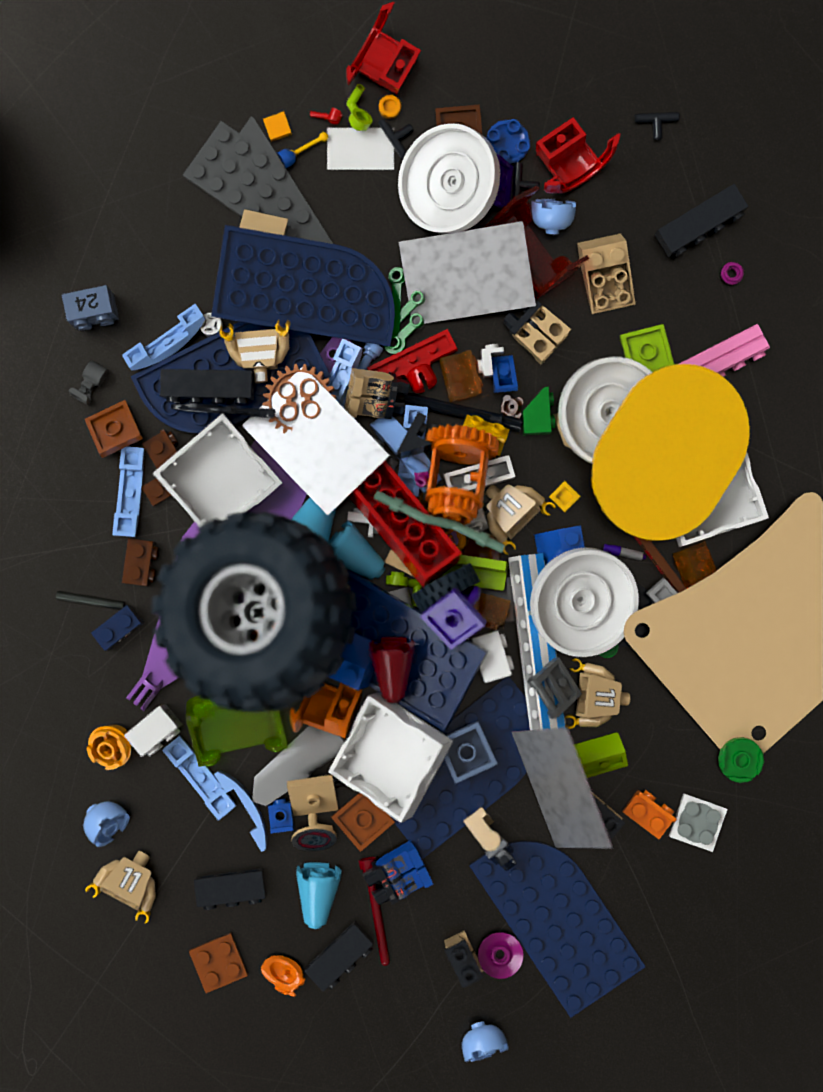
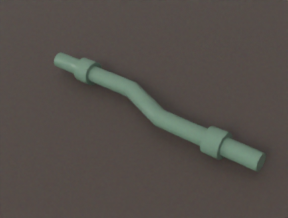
[374,491,505,553]

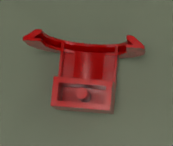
[346,1,421,95]
[536,117,621,194]

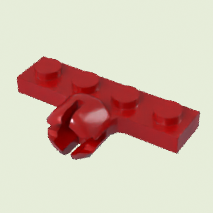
[367,329,458,393]

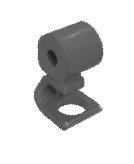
[69,360,108,406]

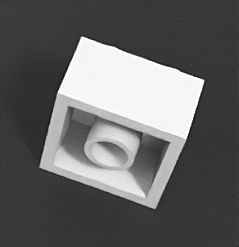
[470,631,514,683]
[124,704,183,757]

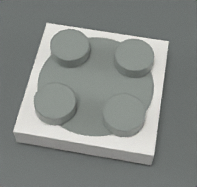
[669,793,727,852]

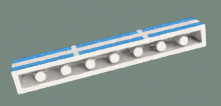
[508,553,566,730]

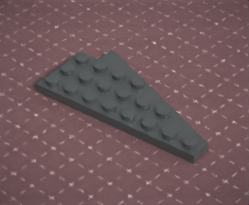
[183,116,333,244]

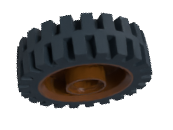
[412,563,480,613]

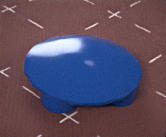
[486,119,530,164]

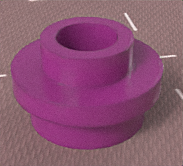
[721,262,744,285]

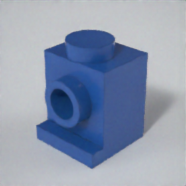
[268,798,295,833]

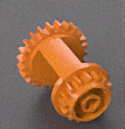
[426,424,499,525]

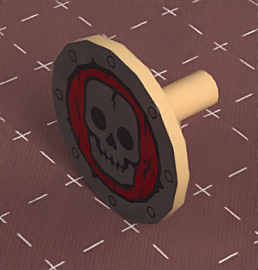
[291,813,337,851]

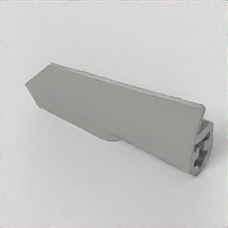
[252,726,345,806]

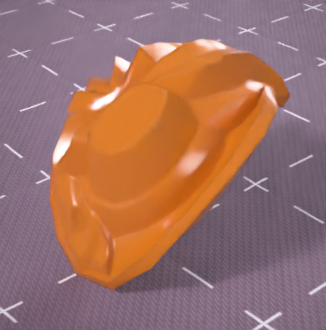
[261,956,306,996]

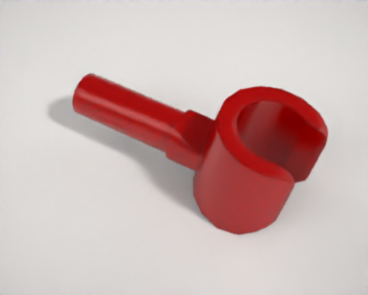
[310,108,343,125]

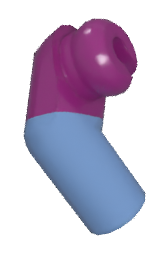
[405,455,429,488]

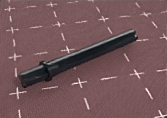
[404,393,523,432]

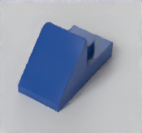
[491,355,518,393]

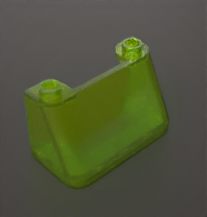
[186,696,288,767]

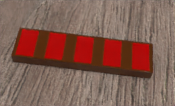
[633,536,687,593]

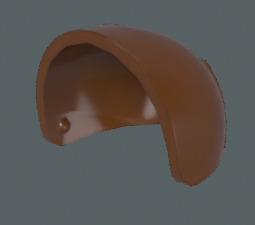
[462,533,501,561]

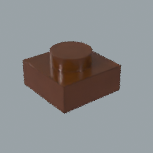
[142,478,172,506]

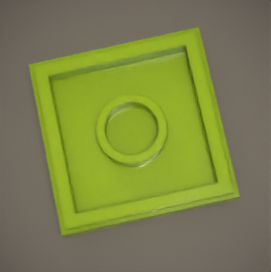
[620,324,674,372]

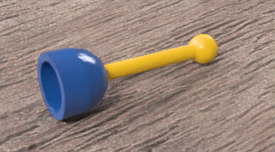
[277,132,328,168]

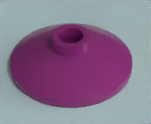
[478,932,523,979]

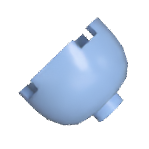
[531,199,576,234]
[83,801,130,847]
[462,1021,509,1062]

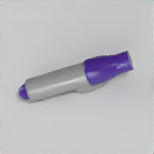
[603,544,646,561]

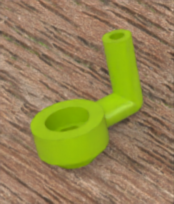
[347,84,372,131]
[385,572,422,607]

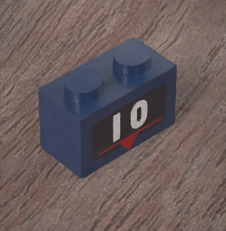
[91,605,144,651]

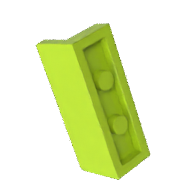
[438,555,509,591]
[574,732,628,778]

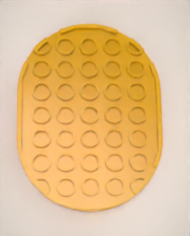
[591,364,749,540]

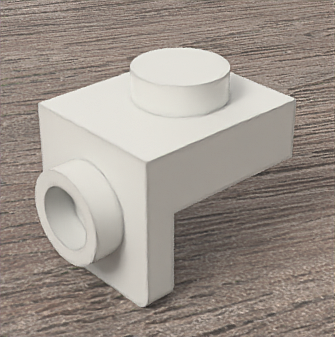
[477,344,504,379]
[347,508,378,538]

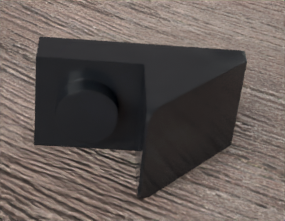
[396,412,432,459]

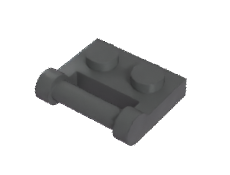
[527,657,582,719]

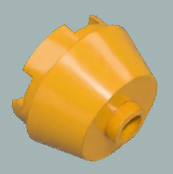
[87,725,132,770]

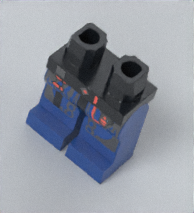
[362,841,433,905]

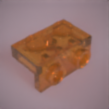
[439,350,483,402]
[673,541,717,588]
[473,593,511,630]

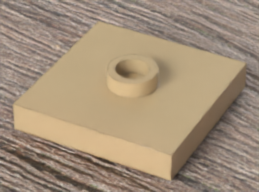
[287,775,338,816]

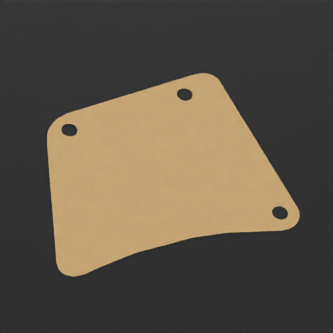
[624,492,823,754]

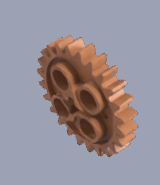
[262,364,337,434]

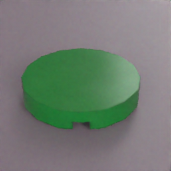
[718,737,764,783]

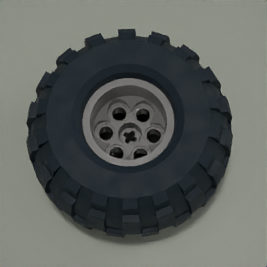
[152,511,357,712]

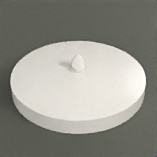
[398,124,500,234]
[558,357,652,464]
[530,548,639,657]

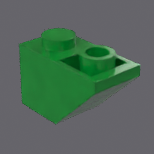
[522,387,555,436]

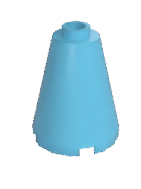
[292,497,337,542]
[328,521,385,580]
[296,862,342,929]

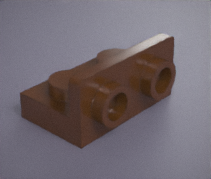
[142,429,178,469]
[122,538,159,587]

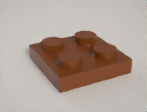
[85,400,143,458]
[331,792,395,852]
[189,932,248,993]

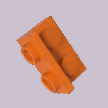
[622,790,677,839]

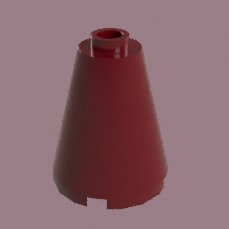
[369,637,415,703]

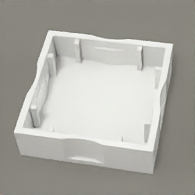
[153,413,282,527]
[676,452,769,547]
[328,692,453,823]

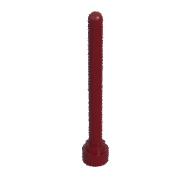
[358,857,390,966]

